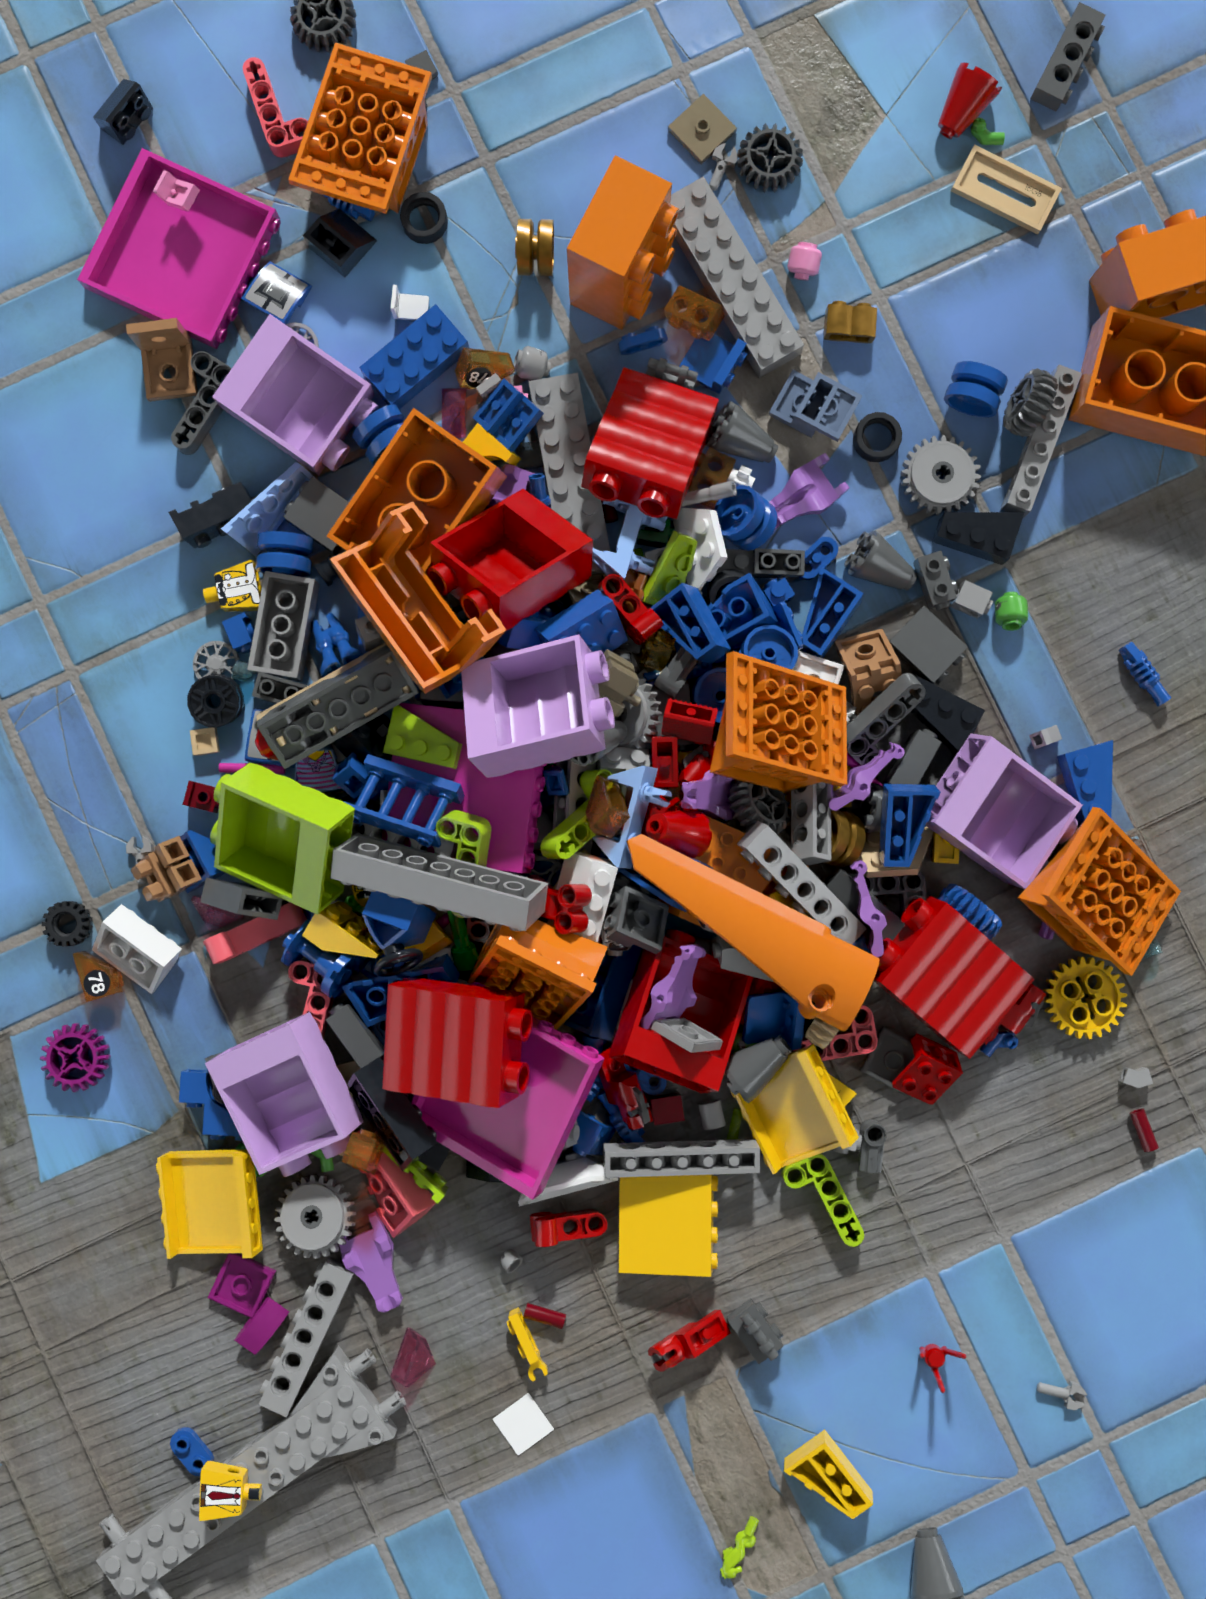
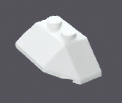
[518,1152,618,1207]

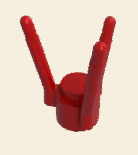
[919,1344,966,1393]

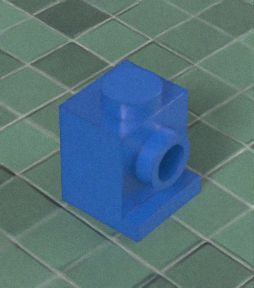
[761,578,795,608]
[222,612,255,654]
[332,753,369,799]

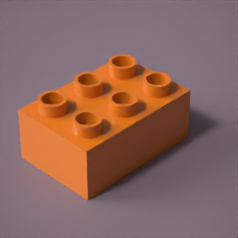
[567,155,679,330]
[1089,209,1206,319]
[1068,306,1206,457]
[326,408,507,575]

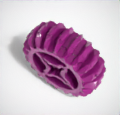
[40,1023,111,1092]

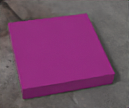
[208,1253,276,1319]

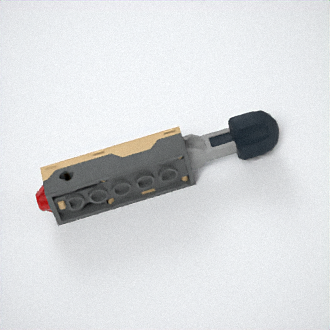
[255,605,470,769]

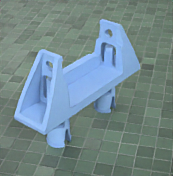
[592,499,668,585]
[593,766,672,869]

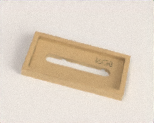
[951,144,1062,235]

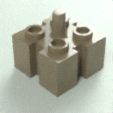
[598,649,641,718]

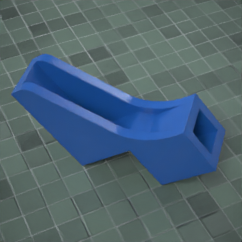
[179,1069,243,1141]

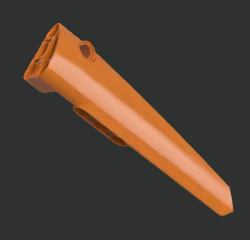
[626,834,880,1032]

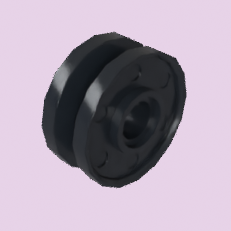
[187,674,244,727]

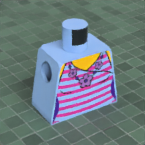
[294,747,344,793]

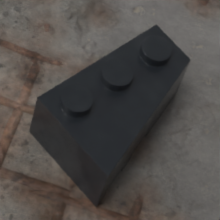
[932,512,1025,565]

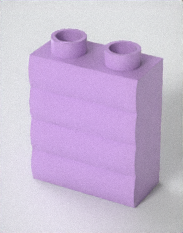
[212,314,379,475]
[461,634,615,778]
[925,734,1083,889]
[205,1012,363,1177]

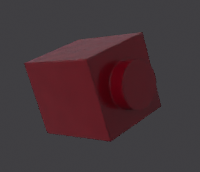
[649,1092,685,1125]

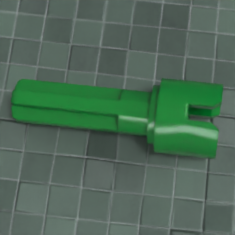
[447,911,478,971]

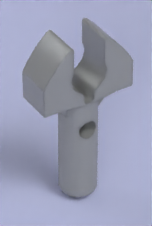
[709,143,738,191]
[126,836,154,884]
[1037,1381,1087,1410]

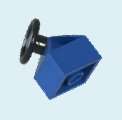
[362,891,436,977]

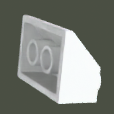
[547,851,618,942]
[92,904,182,994]

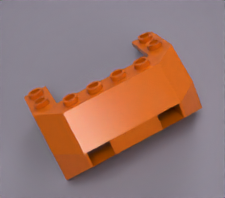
[330,502,506,694]

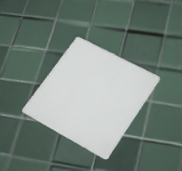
[493,1393,554,1455]

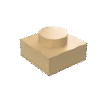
[190,727,220,756]

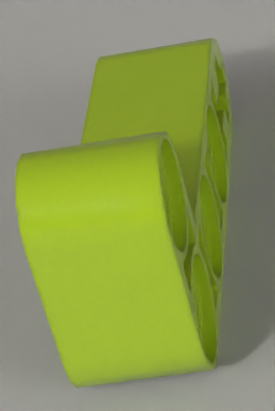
[540,769,625,859]
[436,810,491,918]
[781,1153,864,1247]

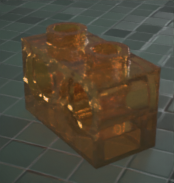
[664,285,725,341]
[688,447,737,510]
[341,1129,385,1175]

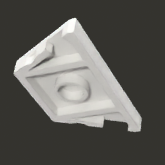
[672,508,728,595]

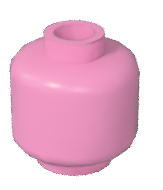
[787,242,822,281]

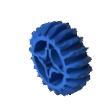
[937,884,1002,940]

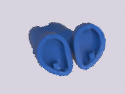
[312,613,363,678]

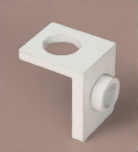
[391,285,429,321]

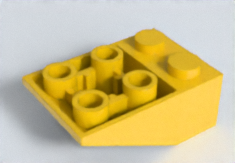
[302,901,384,958]

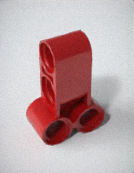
[598,574,664,645]
[540,884,592,934]
[530,1209,608,1247]

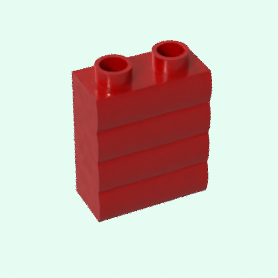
[581,367,719,520]
[427,489,593,631]
[870,896,1035,1059]
[609,929,753,1093]
[382,977,533,1108]

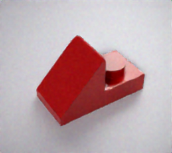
[652,736,678,788]

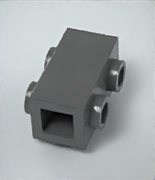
[913,551,958,611]

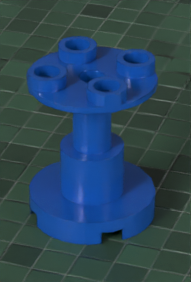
[281,919,363,998]

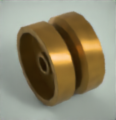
[515,219,554,276]
[823,809,866,867]

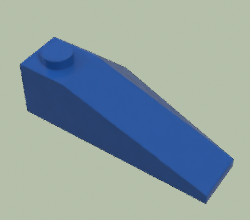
[673,573,779,652]

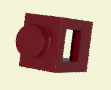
[182,781,219,813]

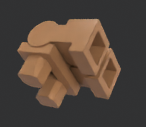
[131,836,202,902]

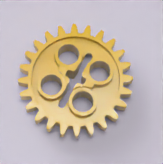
[1043,957,1127,1039]

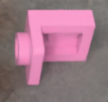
[153,171,200,212]

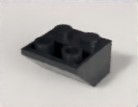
[93,79,153,145]
[303,209,377,278]
[333,714,392,765]

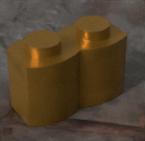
[824,301,877,343]

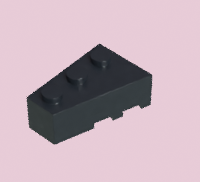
[168,482,253,548]
[911,676,985,756]

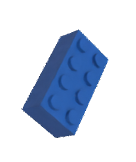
[359,304,470,409]

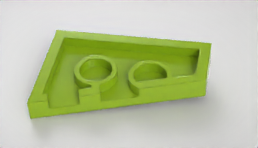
[642,531,698,605]
[383,705,462,769]
[382,1146,448,1204]

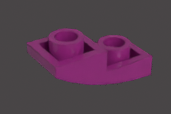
[234,1297,289,1355]

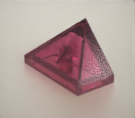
[442,388,467,438]
[191,895,244,933]
[390,1327,436,1387]

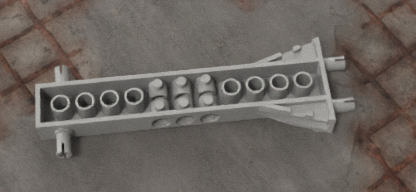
[96,1345,406,1599]

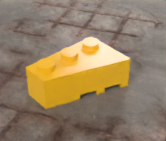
[784,1429,873,1519]

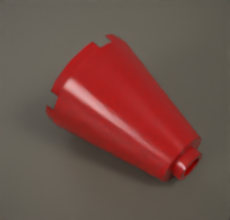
[938,63,1002,139]
[646,809,712,859]

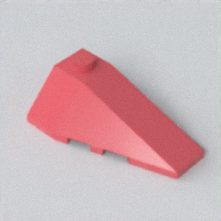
[350,1130,436,1238]

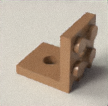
[126,318,198,402]
[834,629,902,716]

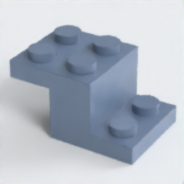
[768,370,862,442]

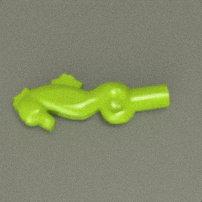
[720,1516,759,1579]

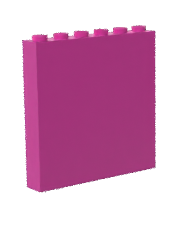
[77,148,281,349]
[382,703,547,873]
[412,982,605,1200]

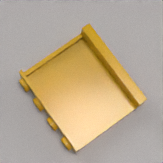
[730,1044,859,1174]
[156,1149,263,1259]
[619,1174,718,1277]

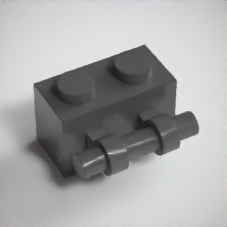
[646,357,698,390]
[727,1298,783,1364]

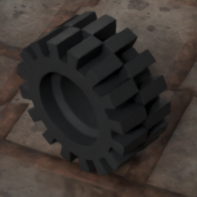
[42,901,93,947]

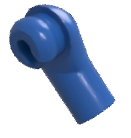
[980,1031,1019,1058]

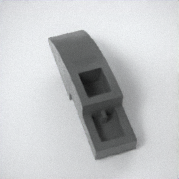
[716,548,805,578]
[252,672,308,704]

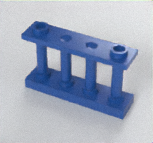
[343,754,465,848]

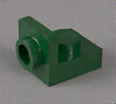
[637,519,675,548]

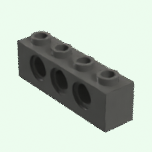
[1030,2,1106,111]

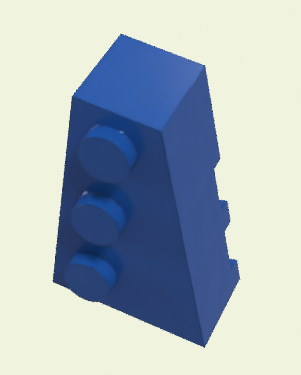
[879,784,941,867]

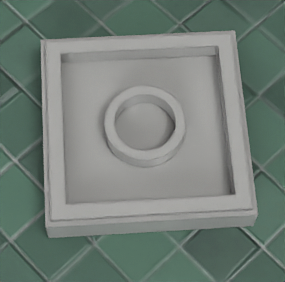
[651,1018,723,1053]

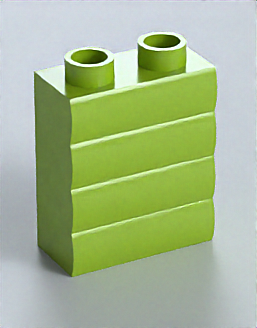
[210,763,355,915]

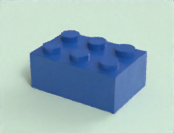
[534,589,628,654]

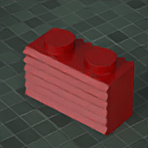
[661,698,718,745]

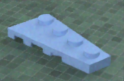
[221,462,315,556]

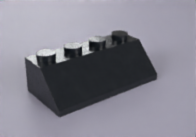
[347,1057,438,1171]

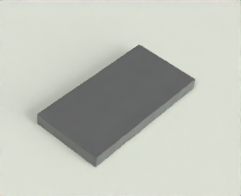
[814,868,905,945]

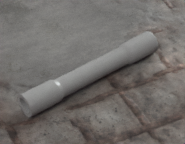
[682,481,737,507]

